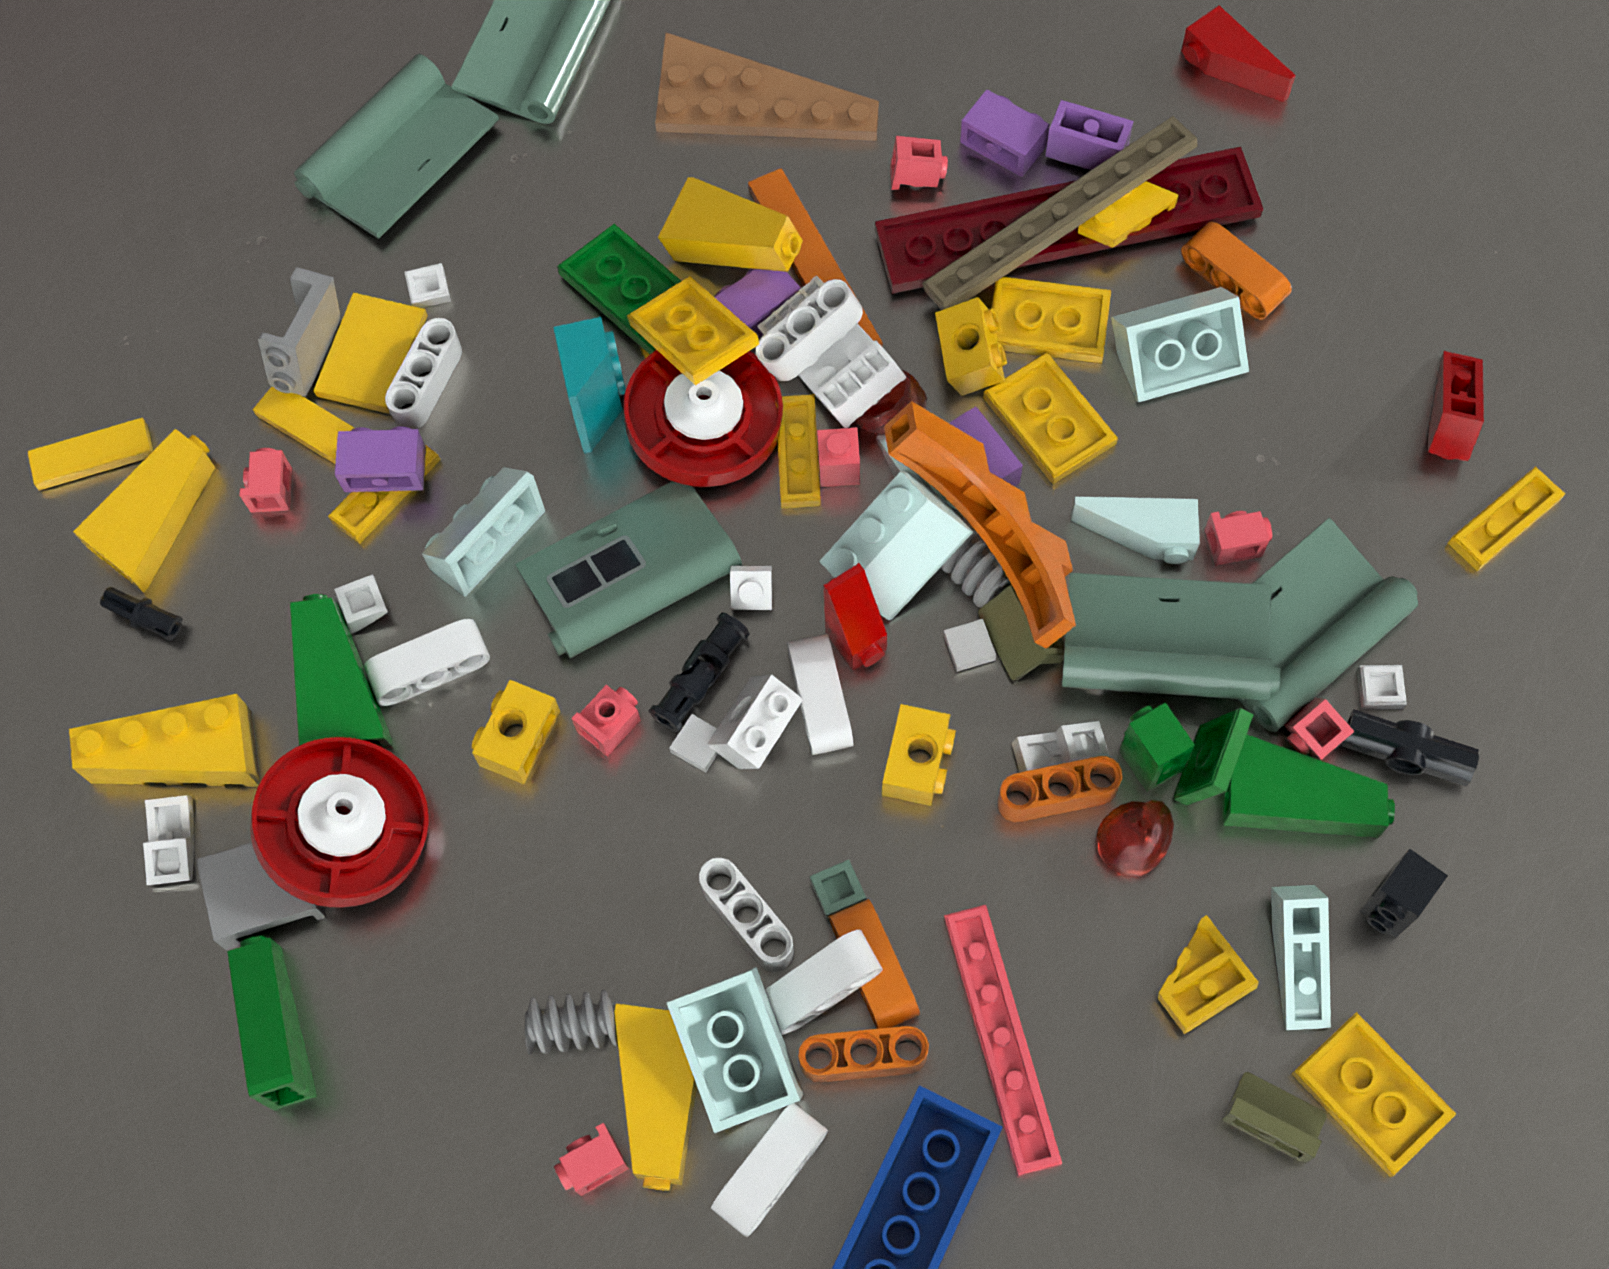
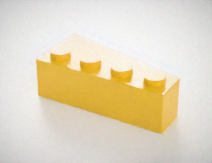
[69,694,260,787]

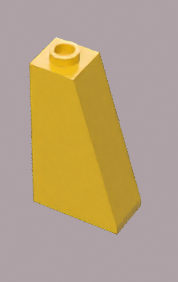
[658,177,803,272]
[73,429,215,593]
[614,1003,697,1191]

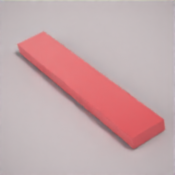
[944,905,1062,1177]

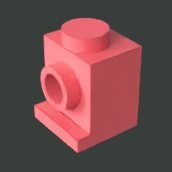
[890,136,948,190]
[239,448,292,513]
[1204,511,1272,566]
[571,685,641,757]
[554,1123,629,1196]

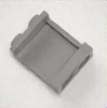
[258,267,341,397]
[196,842,326,950]

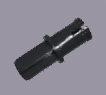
[100,587,183,641]

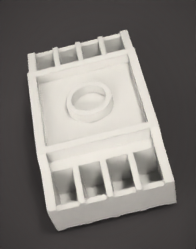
[757,275,907,428]

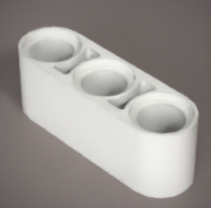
[756,279,863,382]
[385,318,462,429]
[364,619,490,706]
[787,634,854,755]
[699,857,794,972]
[765,930,883,1035]
[711,1103,829,1238]

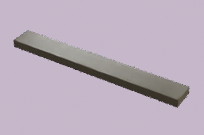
[922,116,1198,310]

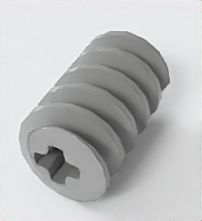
[941,516,1012,608]
[525,990,618,1055]

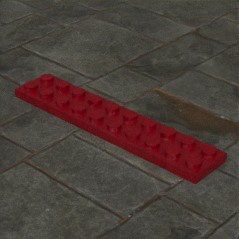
[875,146,1264,294]

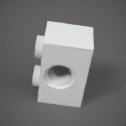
[707,674,803,769]

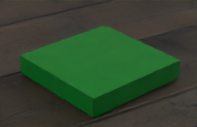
[1174,708,1254,806]

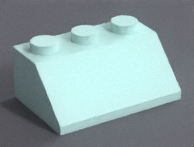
[1111,287,1249,402]
[422,467,545,597]
[819,471,973,620]
[667,967,804,1133]

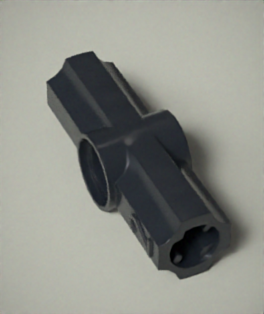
[1341,709,1479,786]

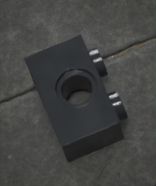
[1360,849,1448,938]

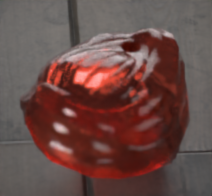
[855,370,928,436]
[1097,799,1174,877]

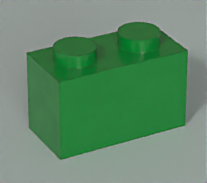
[1119,702,1195,792]

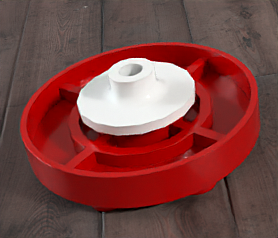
[624,350,783,487]
[250,737,429,908]

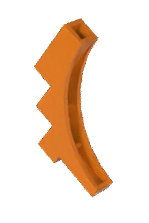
[884,401,1076,649]

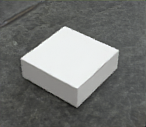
[404,263,451,308]
[943,619,996,672]
[1357,665,1407,710]
[669,714,718,773]

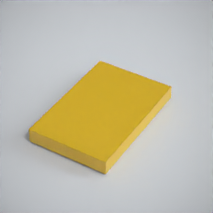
[627,276,759,386]
[992,277,1111,364]
[313,292,428,414]
[983,352,1118,484]
[1291,1012,1456,1177]

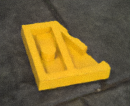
[1078,181,1179,248]
[1158,915,1258,1034]

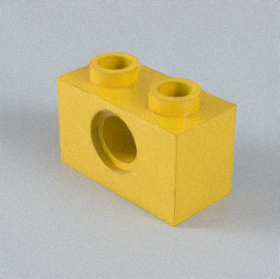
[935,297,1007,396]
[472,680,561,784]
[882,704,956,806]

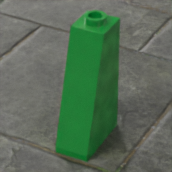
[290,594,392,747]
[1223,735,1395,838]
[227,936,317,1110]

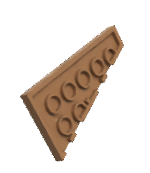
[655,32,879,141]

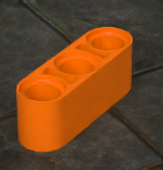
[1181,222,1292,320]
[997,756,1123,822]
[828,899,920,1029]
[798,1026,929,1083]

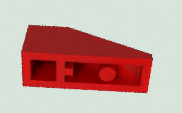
[1181,5,1296,102]
[1428,351,1484,461]
[823,563,887,671]

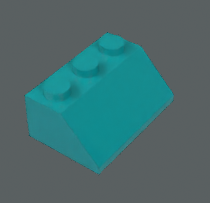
[553,317,626,454]

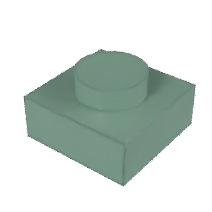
[809,860,867,919]

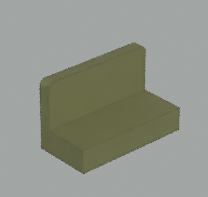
[978,585,1065,680]
[1222,1072,1327,1163]

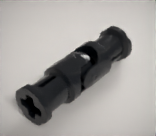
[648,612,750,733]

